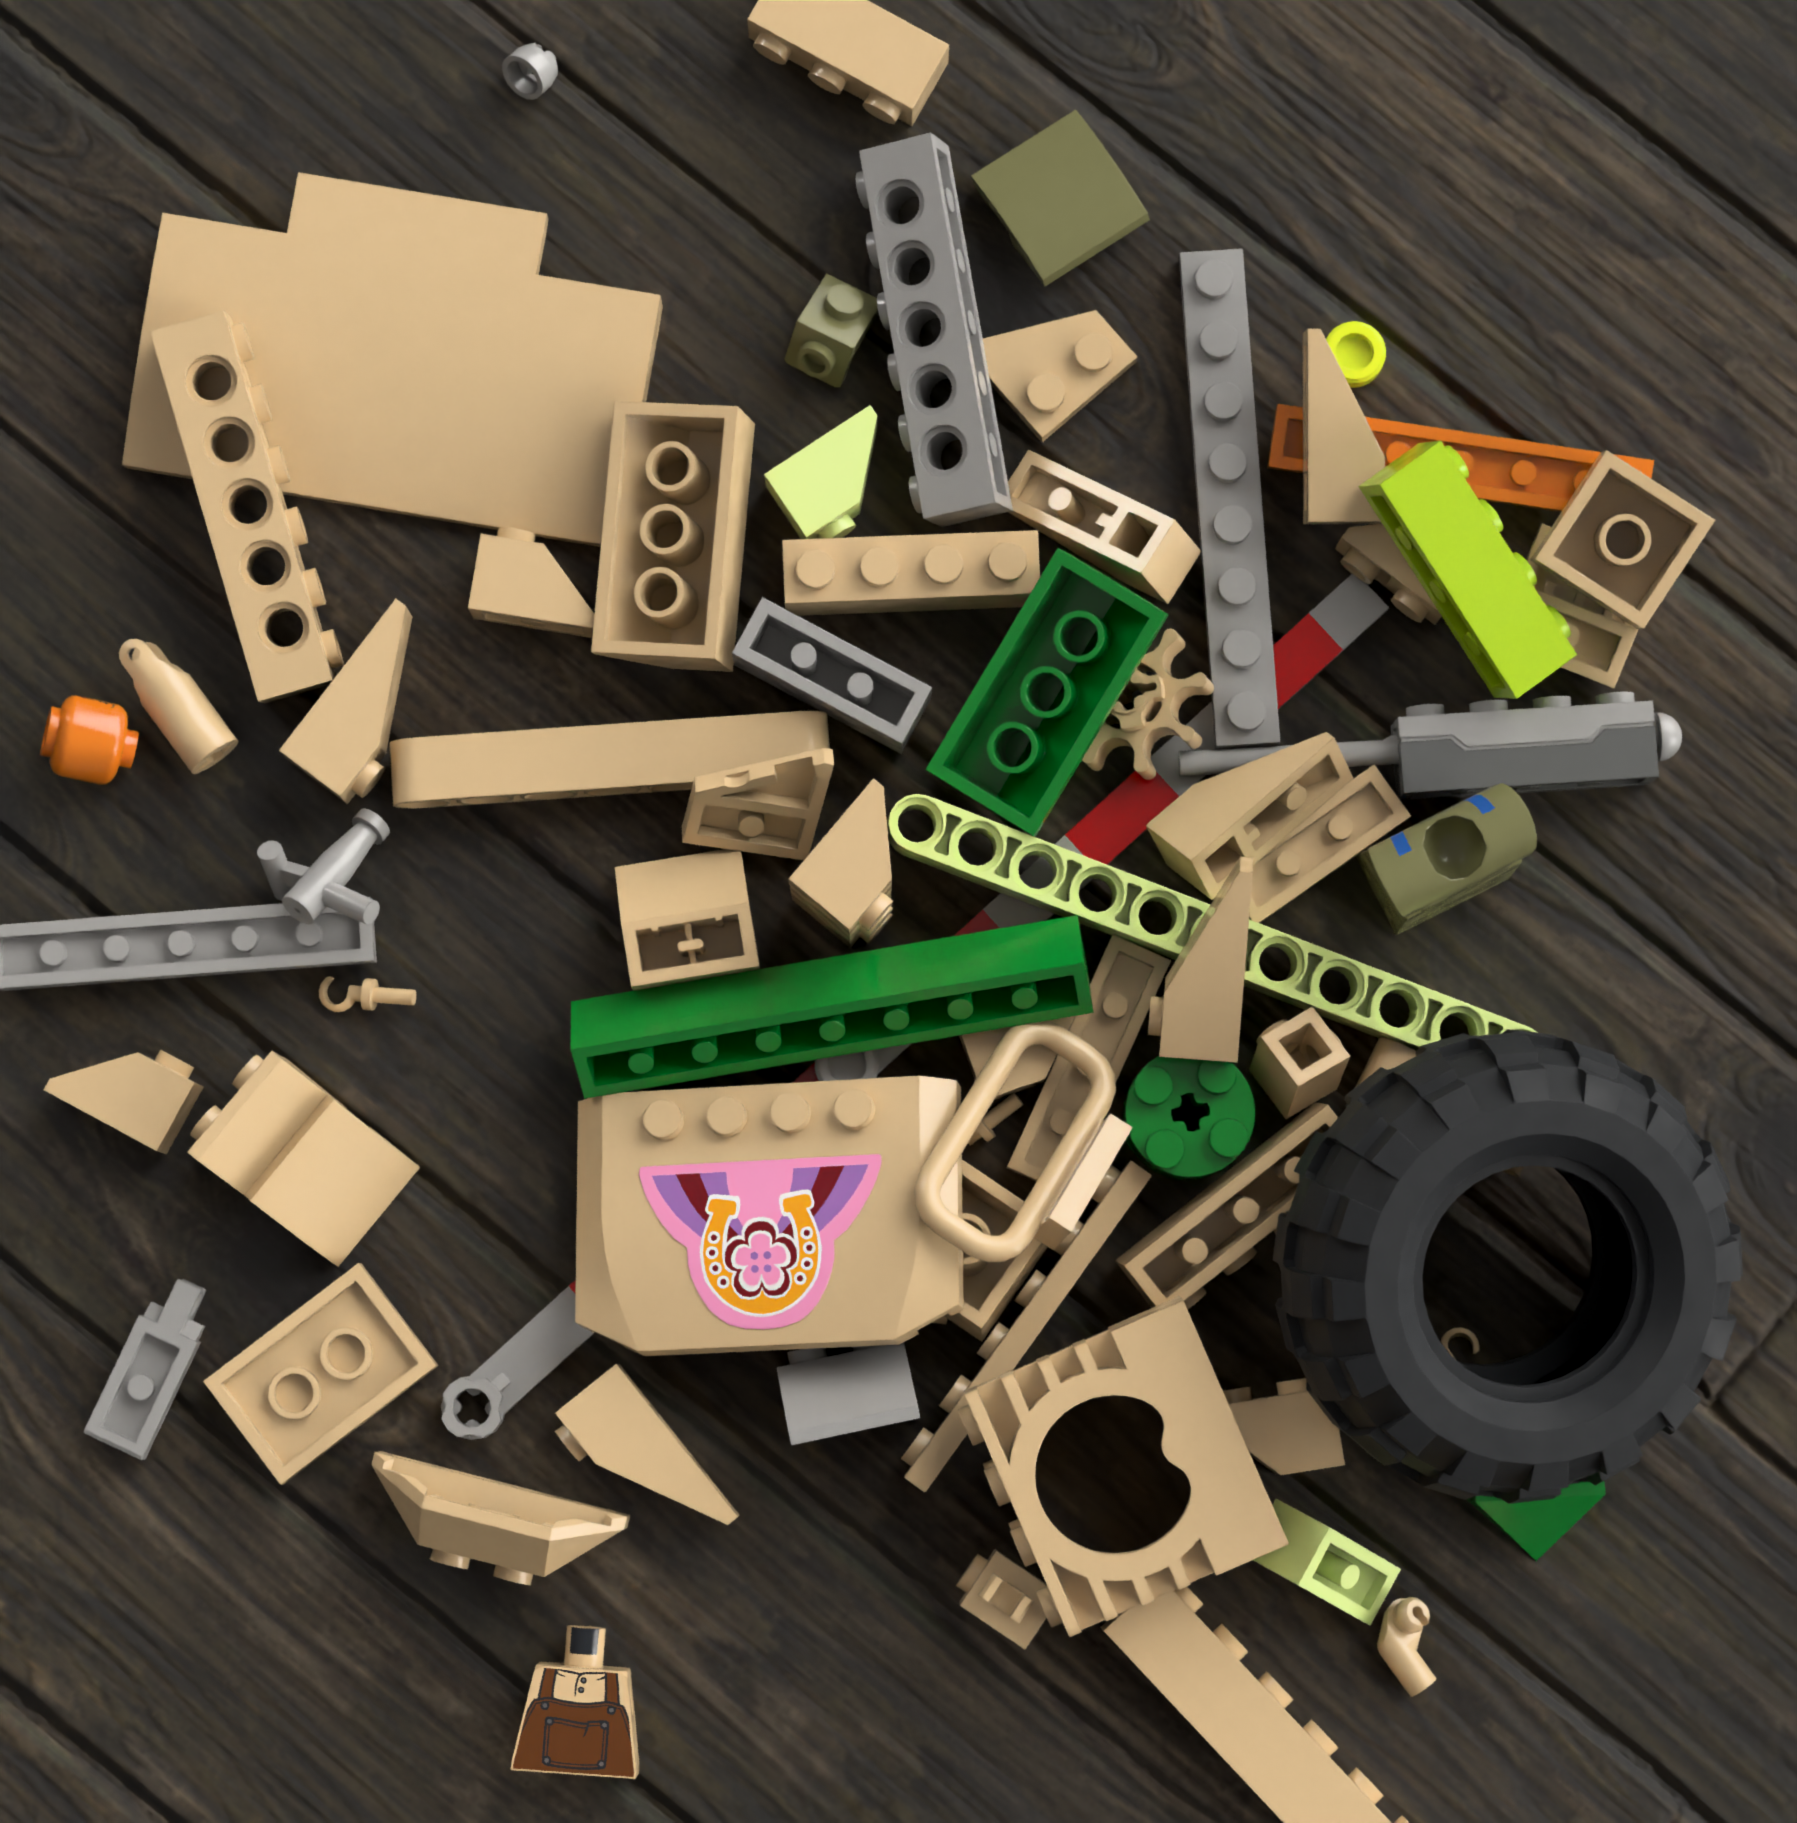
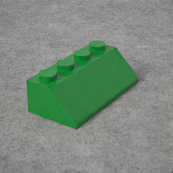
[925,548,1169,837]

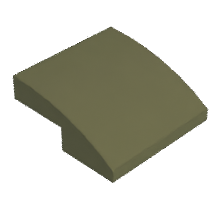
[971,110,1150,286]

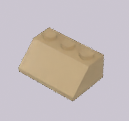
[789,778,893,949]

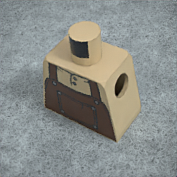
[511,1625,639,1779]

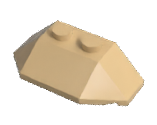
[371,1451,630,1585]

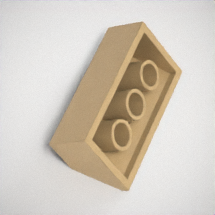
[591,401,755,672]

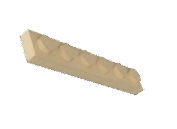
[901,1161,1152,1492]

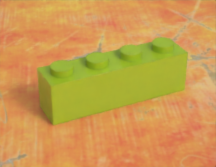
[1358,441,1577,699]

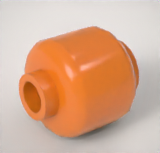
[40,695,139,785]

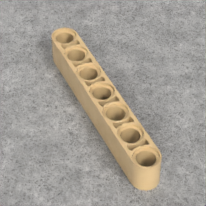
[389,711,832,809]

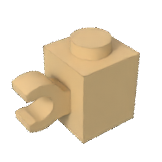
[956,1549,1047,1650]

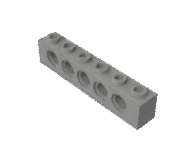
[856,132,1013,527]

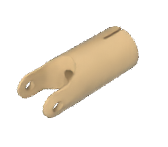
[119,639,239,774]

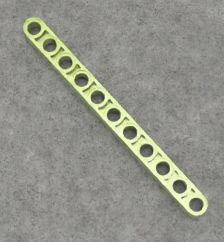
[887,794,1538,1051]

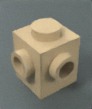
[1249,1006,1350,1119]

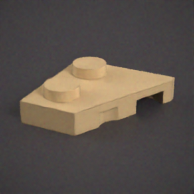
[983,310,1137,442]
[682,748,834,860]

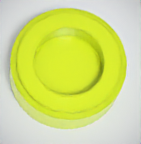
[1326,321,1386,388]

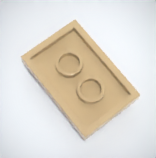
[203,1263,438,1485]

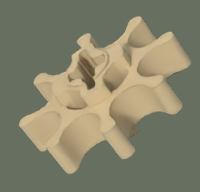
[1082,629,1214,780]

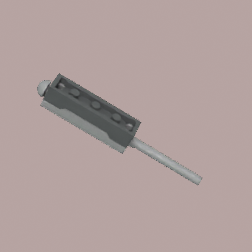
[1178,692,1682,801]

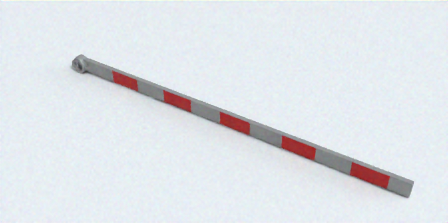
[441,574,1390,1440]

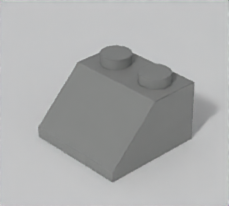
[777,1342,920,1445]

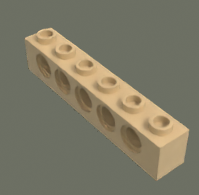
[150,310,344,703]

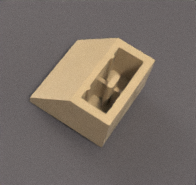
[615,849,760,991]
[187,1051,347,1196]

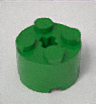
[1122,1056,1255,1181]

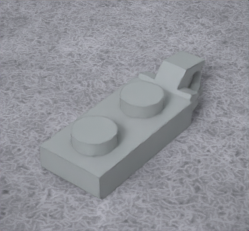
[83,1279,206,1460]

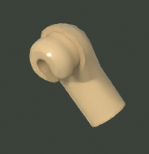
[1377,1597,1437,1697]

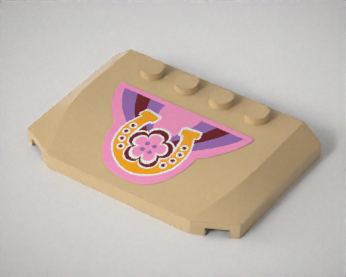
[575,1076,964,1356]

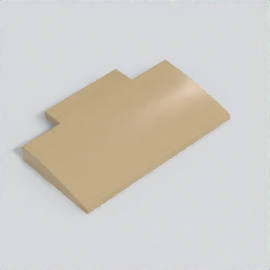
[122,172,663,547]

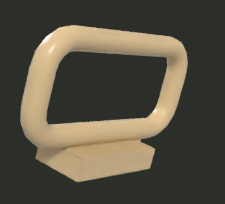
[914,1021,1133,1262]

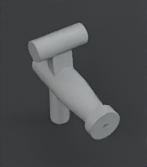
[257,808,390,925]

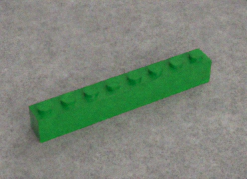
[571,915,1094,1099]

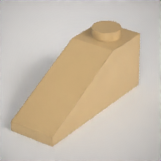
[1303,329,1385,524]
[1008,450,1202,604]
[279,599,412,804]
[1146,732,1353,900]
[1148,857,1253,1063]
[555,1364,739,1525]

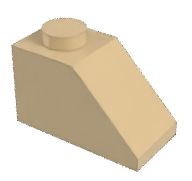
[468,527,594,638]
[44,1049,204,1154]

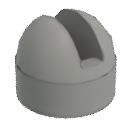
[502,43,558,100]

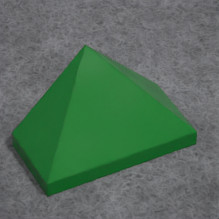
[1467,1481,1606,1561]

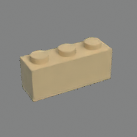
[747,0,949,126]

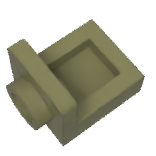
[785,273,878,387]

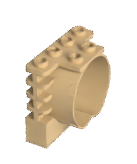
[958,1296,1289,1637]

